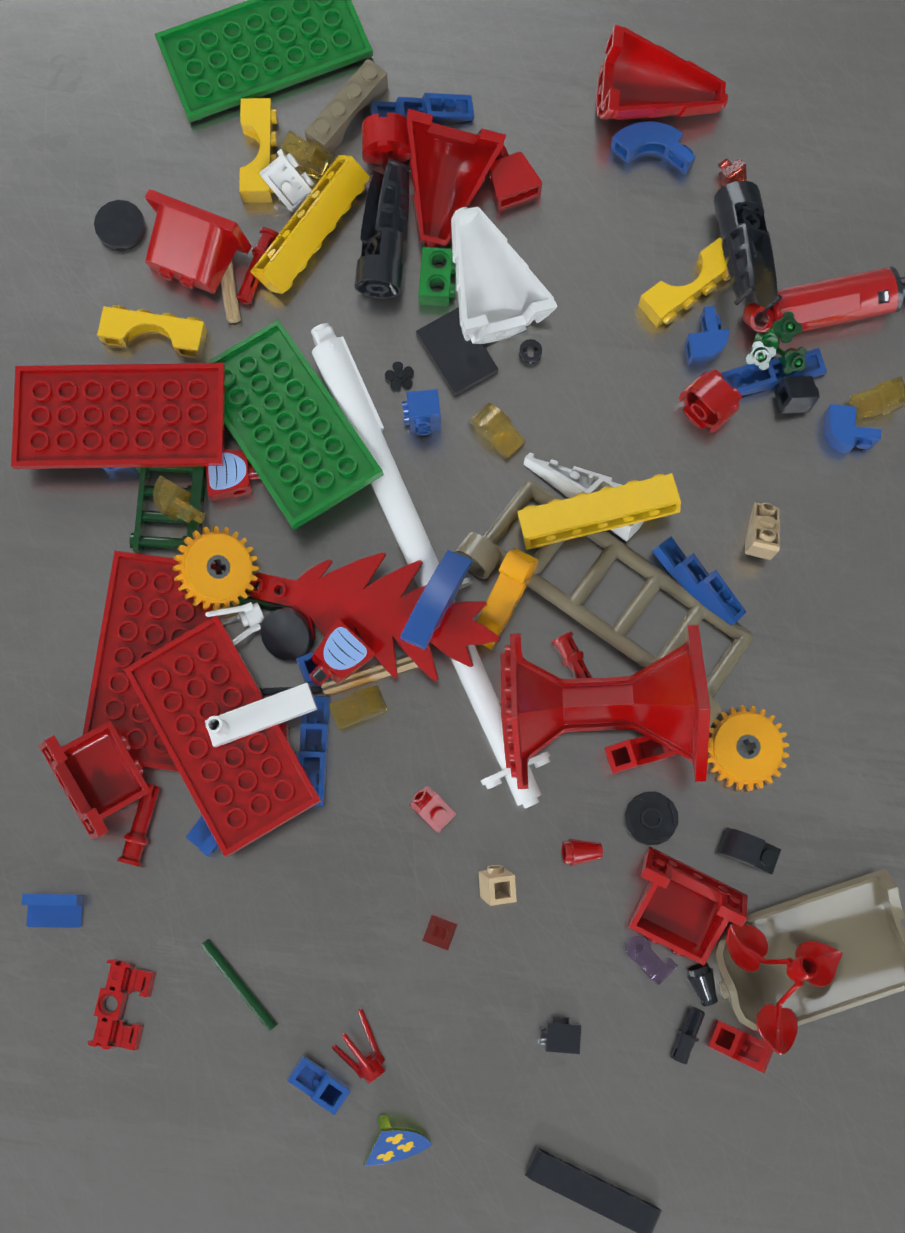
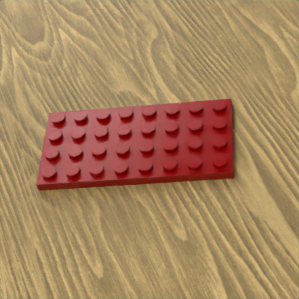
[11,363,225,469]
[83,551,219,772]
[124,616,322,857]

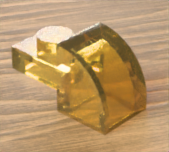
[276,130,335,179]
[850,376,905,422]
[469,403,526,459]
[153,475,206,524]
[329,685,389,730]

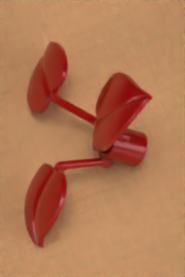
[726,924,843,1055]

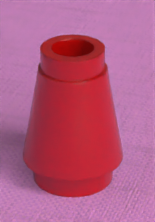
[561,839,603,866]

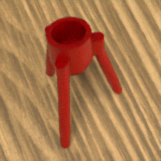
[332,1009,386,1084]

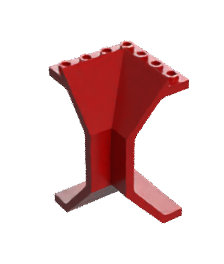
[500,625,711,789]

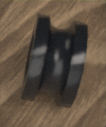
[519,339,542,365]

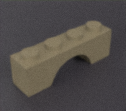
[305,59,388,160]

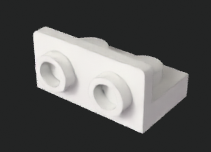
[259,149,315,213]

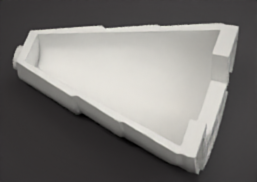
[451,207,558,344]

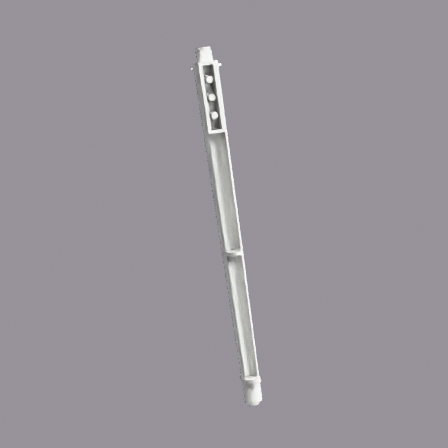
[311,323,550,809]

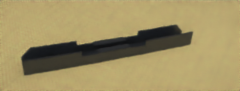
[259,686,322,695]

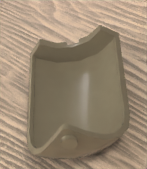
[716,869,905,1030]

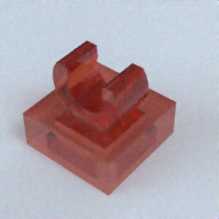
[718,158,747,188]
[422,915,457,950]

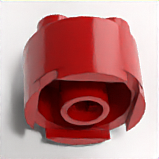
[362,113,410,169]
[679,369,742,432]

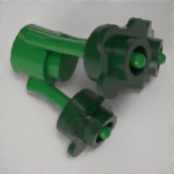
[745,311,807,375]

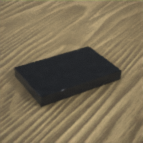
[416,307,499,396]

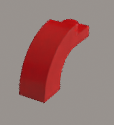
[605,736,678,774]

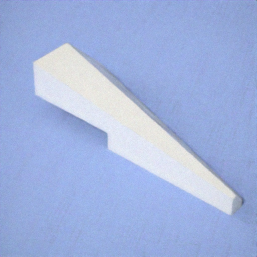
[524,453,643,542]

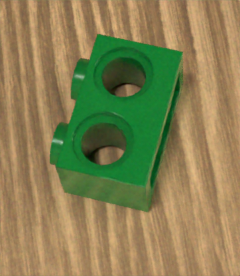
[418,247,456,307]

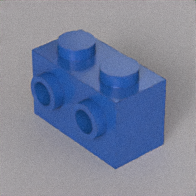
[402,389,441,435]

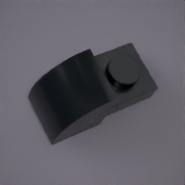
[717,827,781,875]

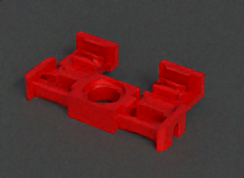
[88,959,156,1051]

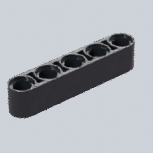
[525,1148,662,1233]

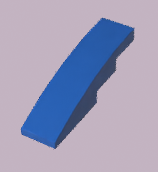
[369,93,474,125]
[721,348,827,396]
[652,536,746,625]
[400,550,472,650]
[298,696,330,806]

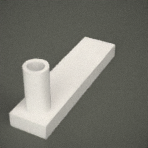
[205,683,318,747]

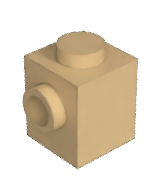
[478,865,517,906]

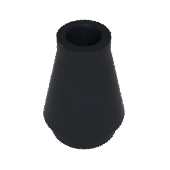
[687,962,718,1007]

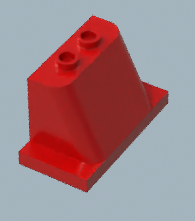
[144,189,252,294]
[38,721,151,840]
[629,846,748,965]

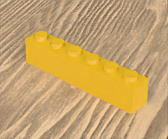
[250,155,370,294]
[517,473,681,550]

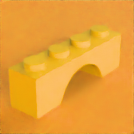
[239,98,278,203]
[638,237,730,327]
[97,305,208,359]

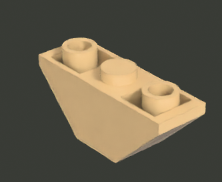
[745,502,780,560]

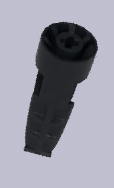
[354,158,411,298]
[713,181,782,313]

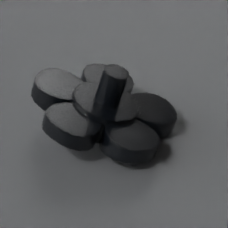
[385,362,414,391]

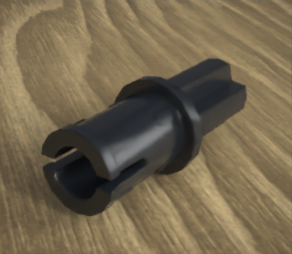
[670,1007,705,1065]

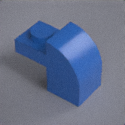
[685,306,729,367]
[823,404,881,454]

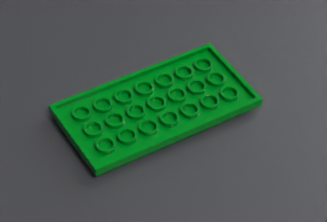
[155,0,373,123]
[205,319,384,530]

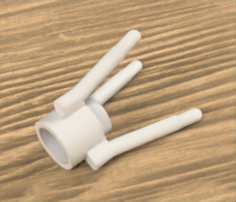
[206,602,264,645]

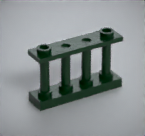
[129,466,207,554]

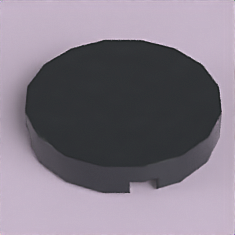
[94,200,145,250]
[260,608,313,660]
[624,791,678,845]

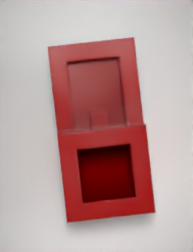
[708,1021,774,1074]

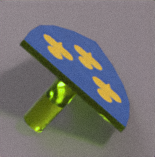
[364,1115,432,1166]

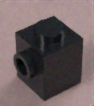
[774,376,820,413]
[540,1016,581,1054]

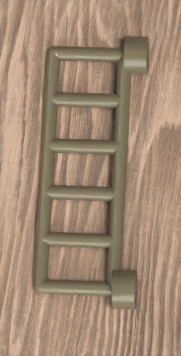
[455,480,753,727]

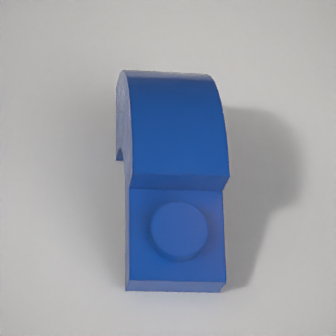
[610,121,696,175]

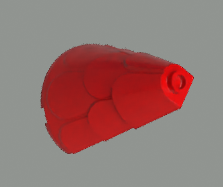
[596,25,728,120]
[406,109,506,248]

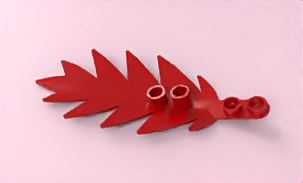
[248,552,501,681]

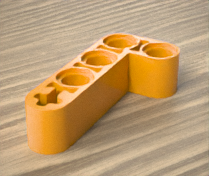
[477,548,539,651]

